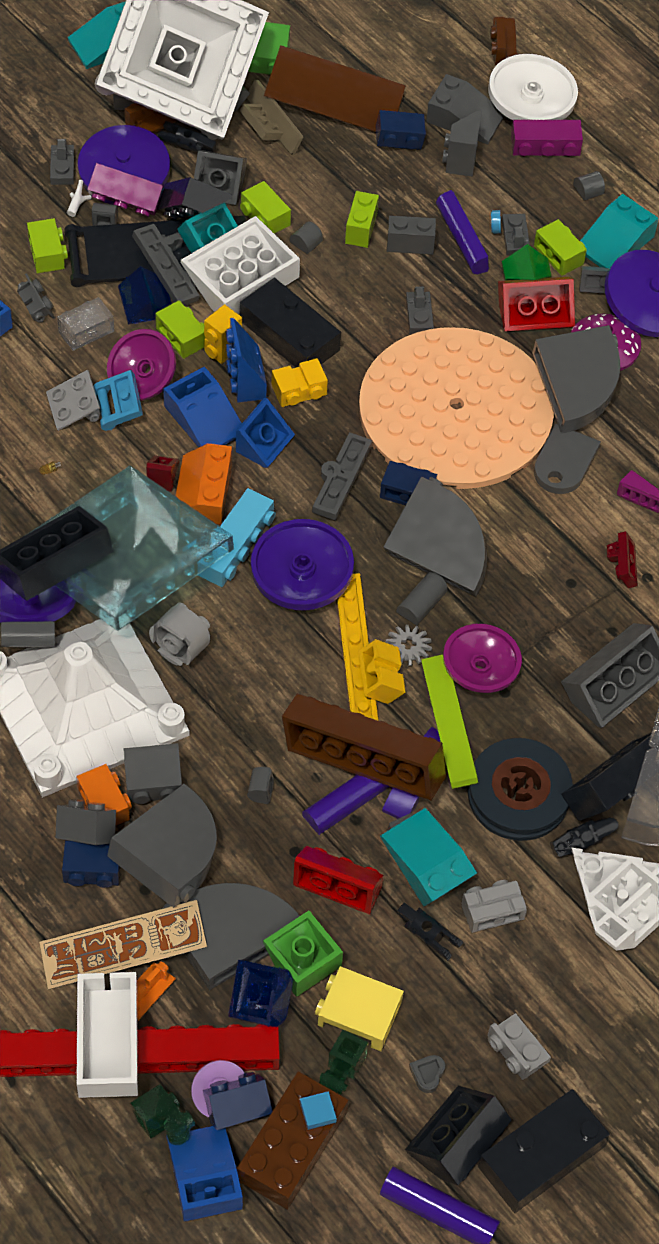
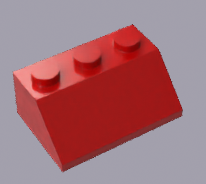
[498,277,575,331]
[293,846,384,915]

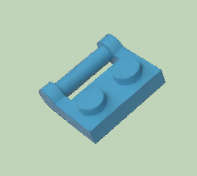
[94,370,143,431]

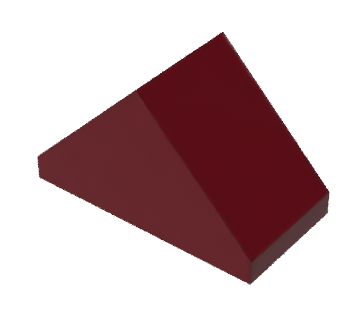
[146,455,179,492]

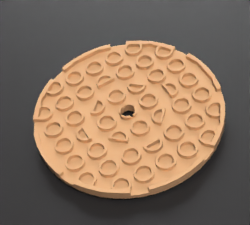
[359,327,554,489]

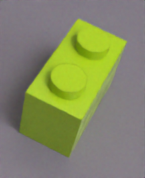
[240,181,291,234]
[345,191,379,248]
[27,218,68,273]
[534,219,587,276]
[156,300,206,359]

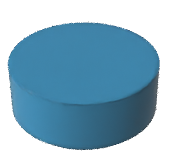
[491,210,501,234]

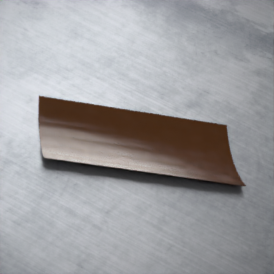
[264,45,406,132]

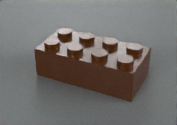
[237,1071,349,1210]

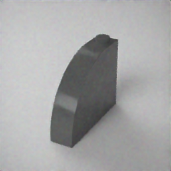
[532,325,620,434]
[384,477,487,597]
[107,784,217,908]
[162,883,300,991]

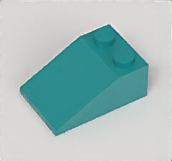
[68,1,126,69]
[580,193,659,268]
[177,202,238,253]
[380,808,477,906]

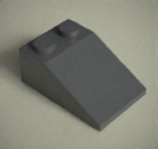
[426,74,505,144]

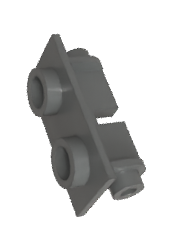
[17,273,55,322]

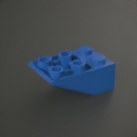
[226,318,267,403]
[163,367,242,447]
[167,1126,243,1221]

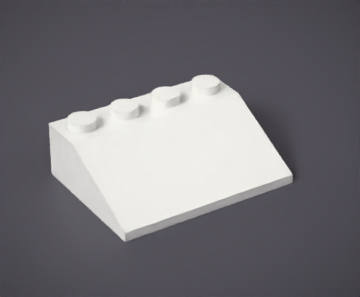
[181,216,300,314]

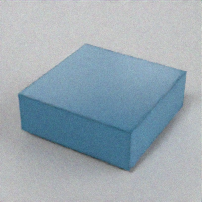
[300,1091,337,1130]

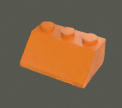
[172,443,232,525]

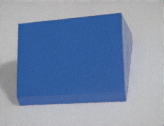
[236,398,295,468]

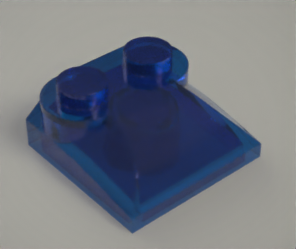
[228,959,293,1027]

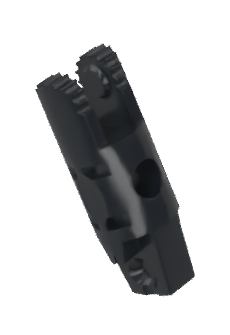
[158,121,216,153]
[550,817,618,857]
[397,903,463,961]

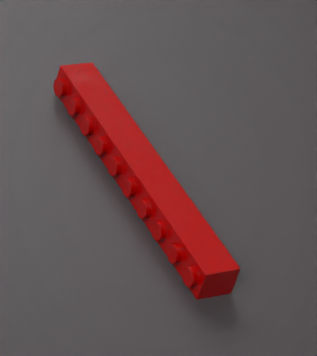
[0,1023,279,1077]

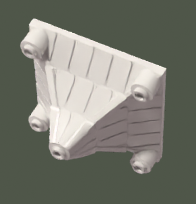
[95,0,269,140]
[0,601,189,798]

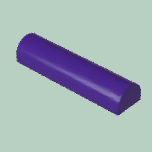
[436,190,489,274]
[302,775,390,835]
[380,1166,500,1244]

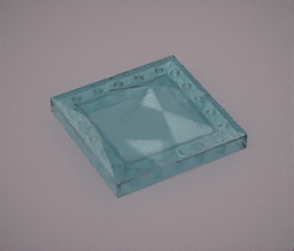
[23,466,234,631]

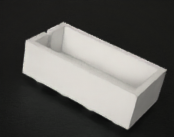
[77,972,138,1098]

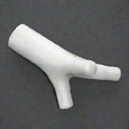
[67,180,91,217]

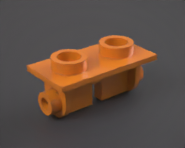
[137,961,176,1021]

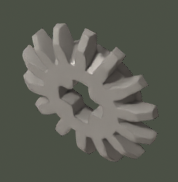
[385,625,432,666]

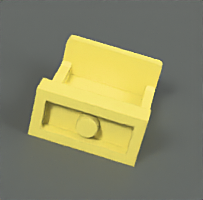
[315,966,404,1051]

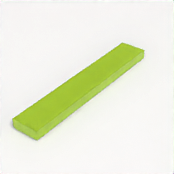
[421,655,478,789]

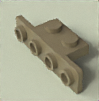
[240,80,303,154]

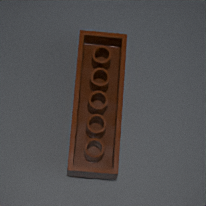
[282,693,446,801]

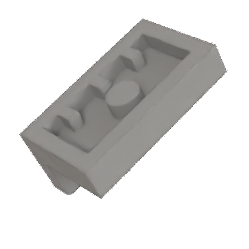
[488,1013,551,1080]

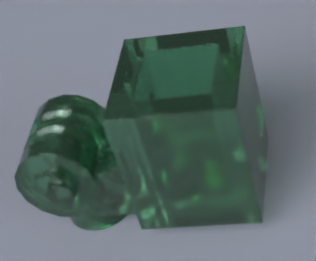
[319,1029,368,1095]
[130,1084,195,1145]

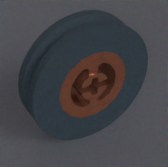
[468,738,573,841]

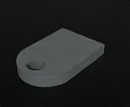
[534,424,601,494]

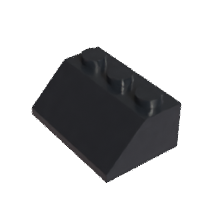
[157,177,232,220]
[405,1085,512,1185]

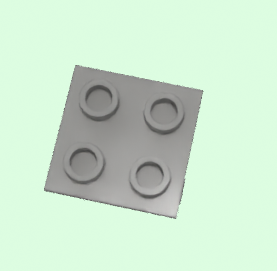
[46,370,101,431]

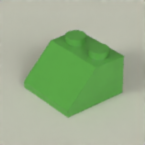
[248,22,290,75]
[263,910,343,997]

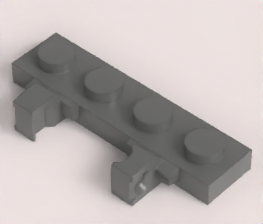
[132,224,200,306]

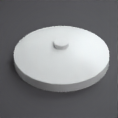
[488,54,578,120]

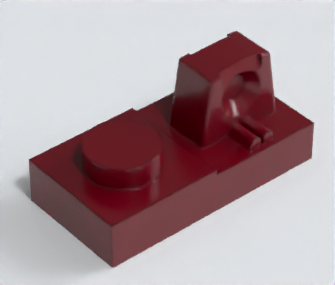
[607,531,638,588]

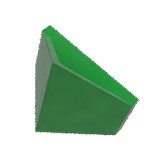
[502,244,552,281]

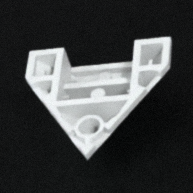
[572,848,659,951]

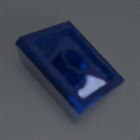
[118,266,172,325]

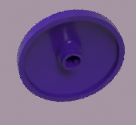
[78,125,170,205]
[604,250,659,337]
[251,519,354,610]
[0,574,78,623]

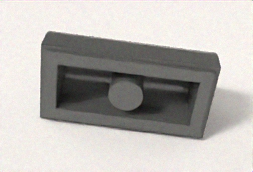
[396,572,447,626]
[0,621,55,647]

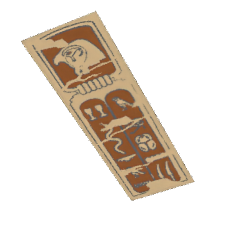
[39,900,207,989]

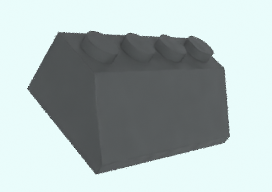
[561,623,659,728]

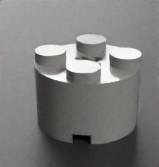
[149,603,210,666]

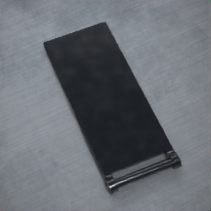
[64,216,246,287]

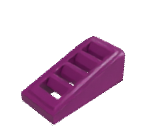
[617,470,659,513]

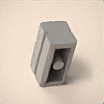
[461,880,527,933]

